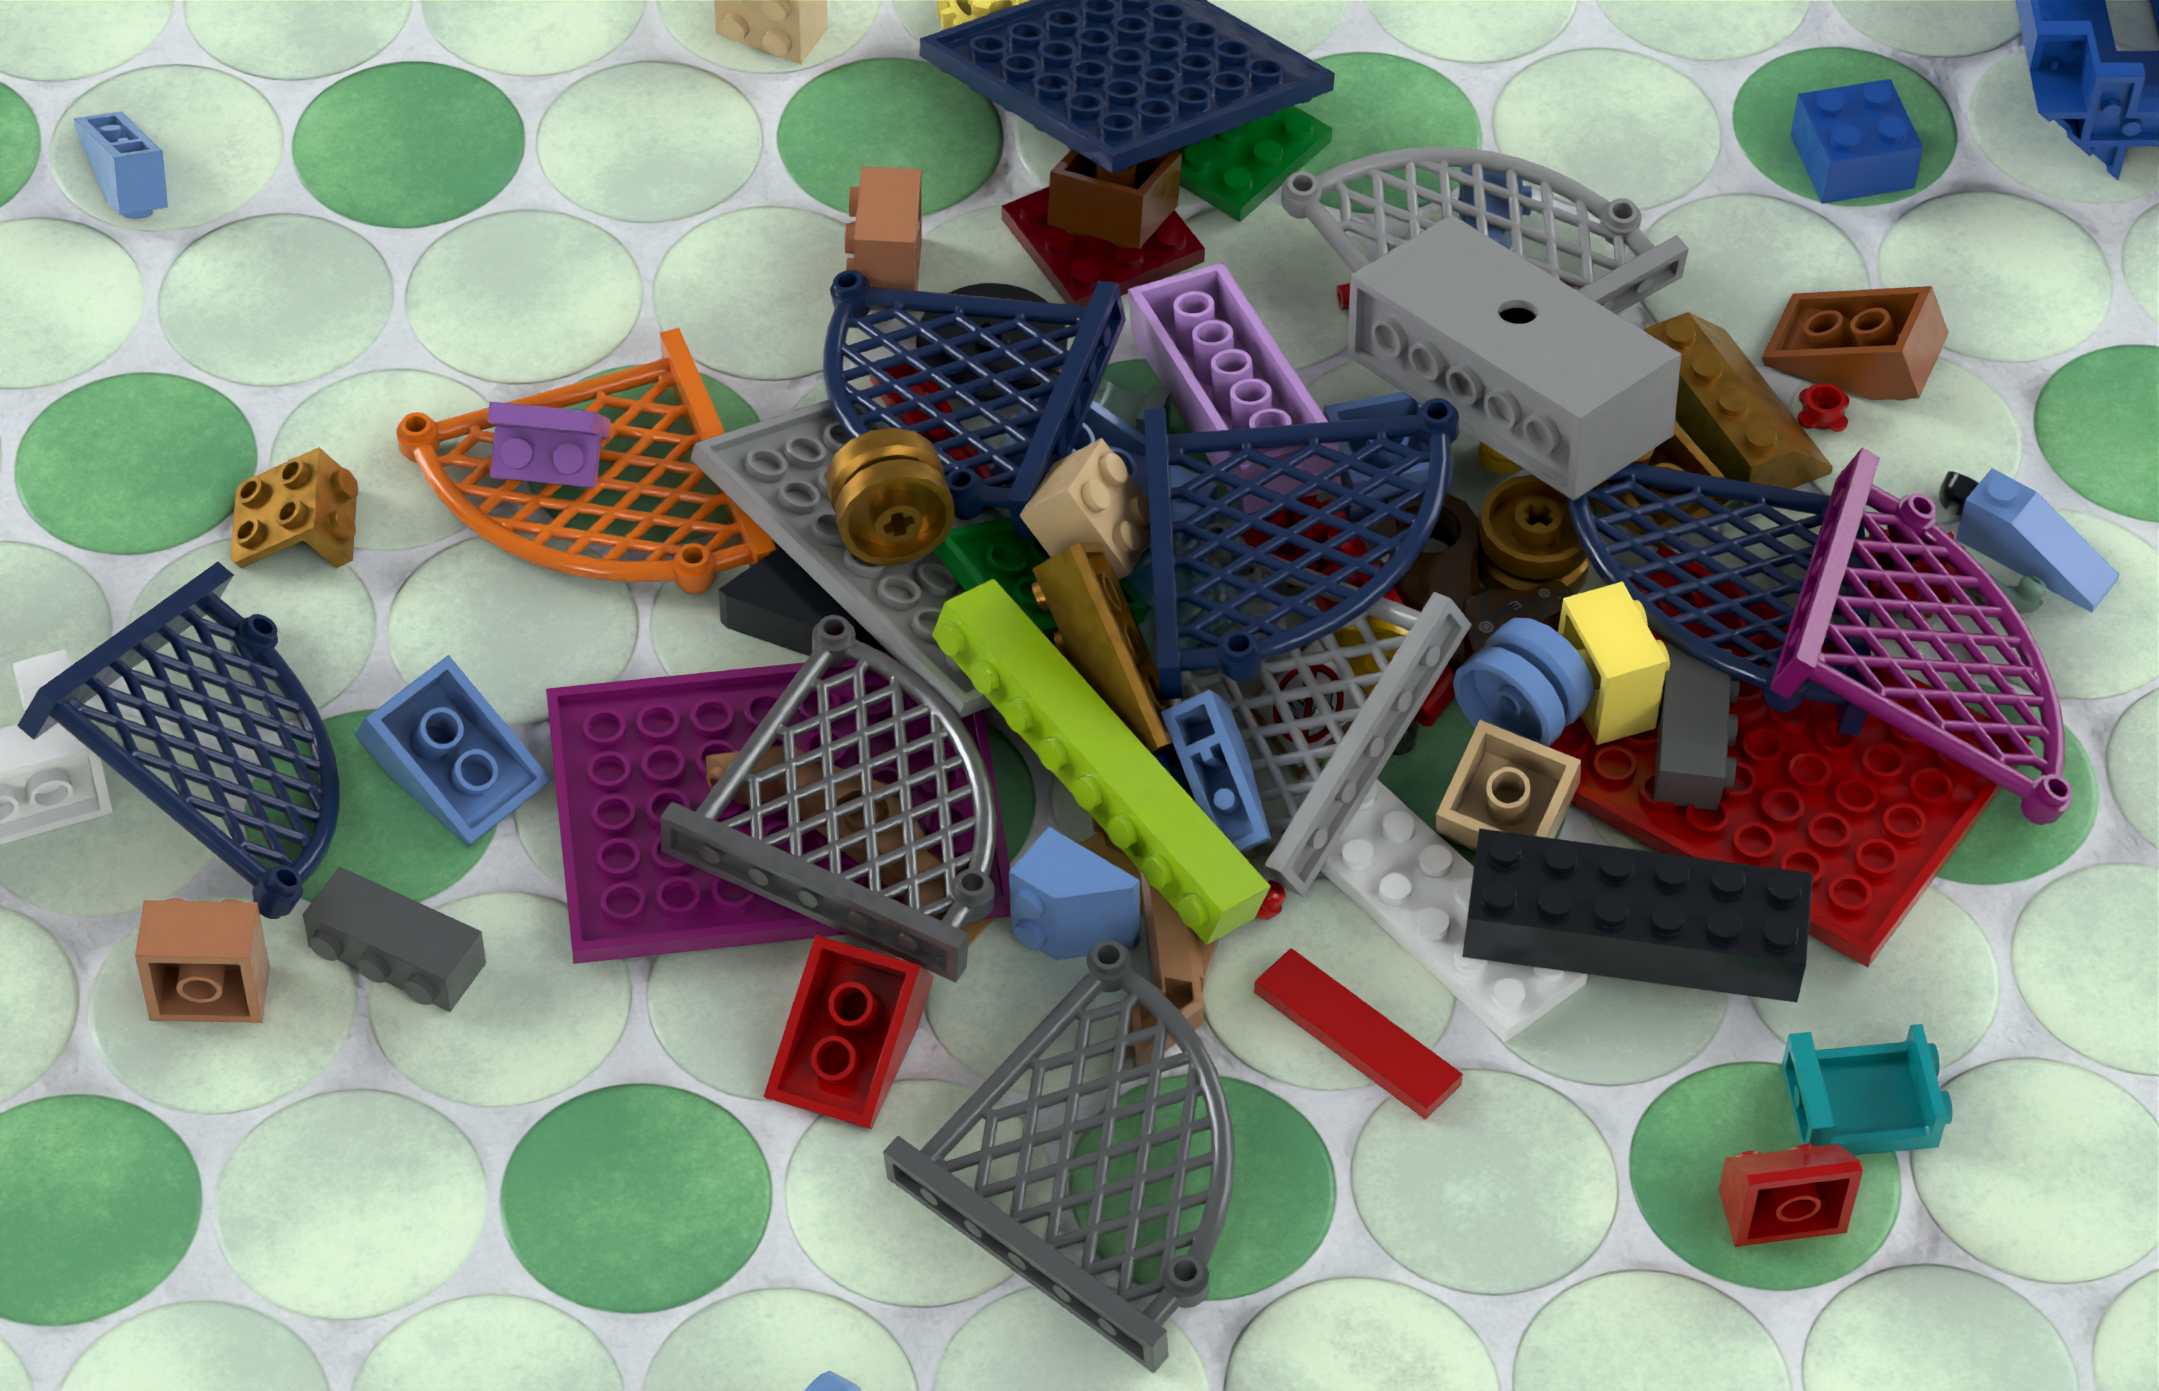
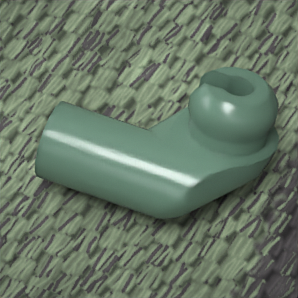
[1964,574,2047,613]

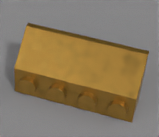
[1644,312,1833,506]
[1032,542,1174,754]

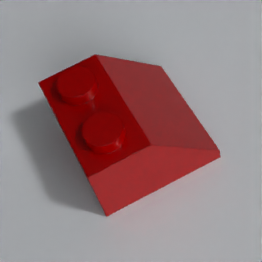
[1719,1144,1863,1247]

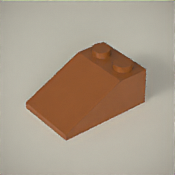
[1762,286,1949,400]

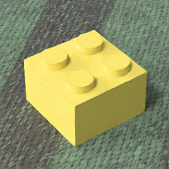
[1558,581,1670,745]

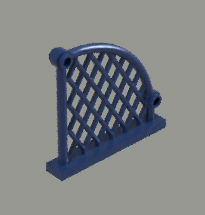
[823,270,1126,539]
[1144,398,1459,700]
[1566,463,1872,736]
[17,562,340,919]

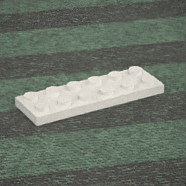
[1281,779,1588,1043]

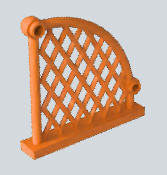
[396,328,776,594]

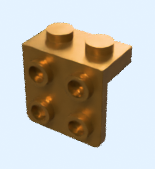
[231,447,358,568]

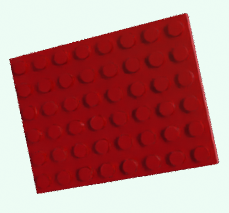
[1549,547,2031,967]

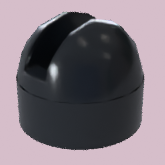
[1939,471,1979,515]

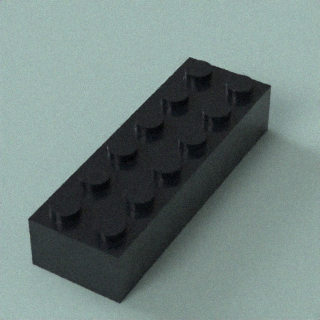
[1462,829,1813,1002]

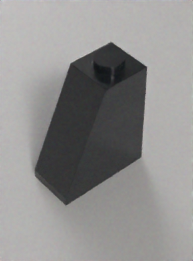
[719,547,880,656]

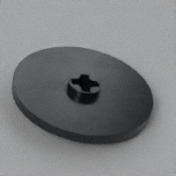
[916,283,1068,402]

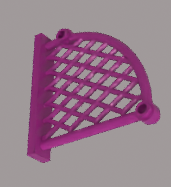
[1770,447,2072,825]

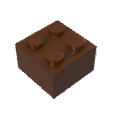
[1047,150,1182,249]

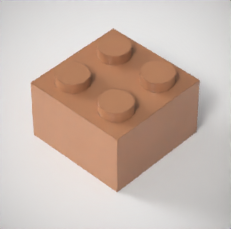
[845,166,922,312]
[135,898,270,1023]

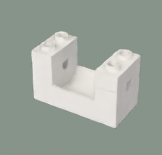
[0,649,113,845]

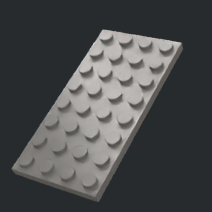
[690,399,1076,718]

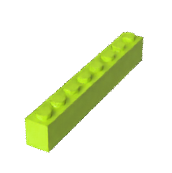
[932,579,1271,945]

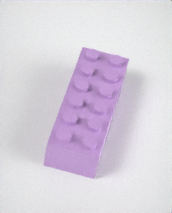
[1128,262,1341,514]

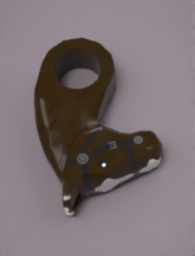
[1375,492,1575,671]

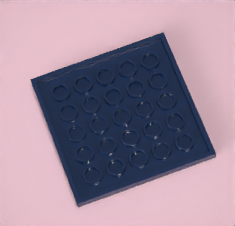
[919,0,1335,173]

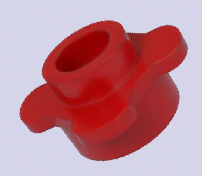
[1797,383,1850,432]

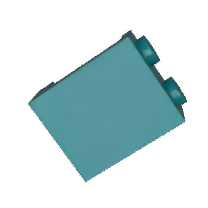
[1781,1024,1952,1155]

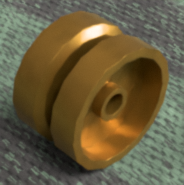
[826,428,955,566]
[1478,475,1595,595]

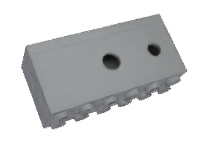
[1347,214,1681,501]

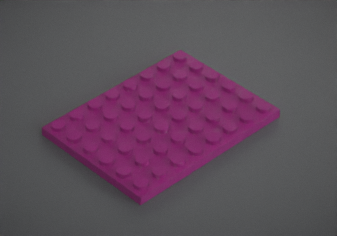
[546,654,1011,964]

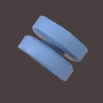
[1453,617,1595,747]

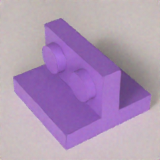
[488,402,611,489]

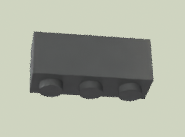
[1653,642,1740,811]
[303,866,486,1012]

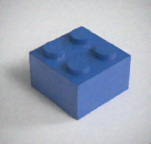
[1791,79,1923,204]

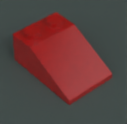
[763,935,934,1130]

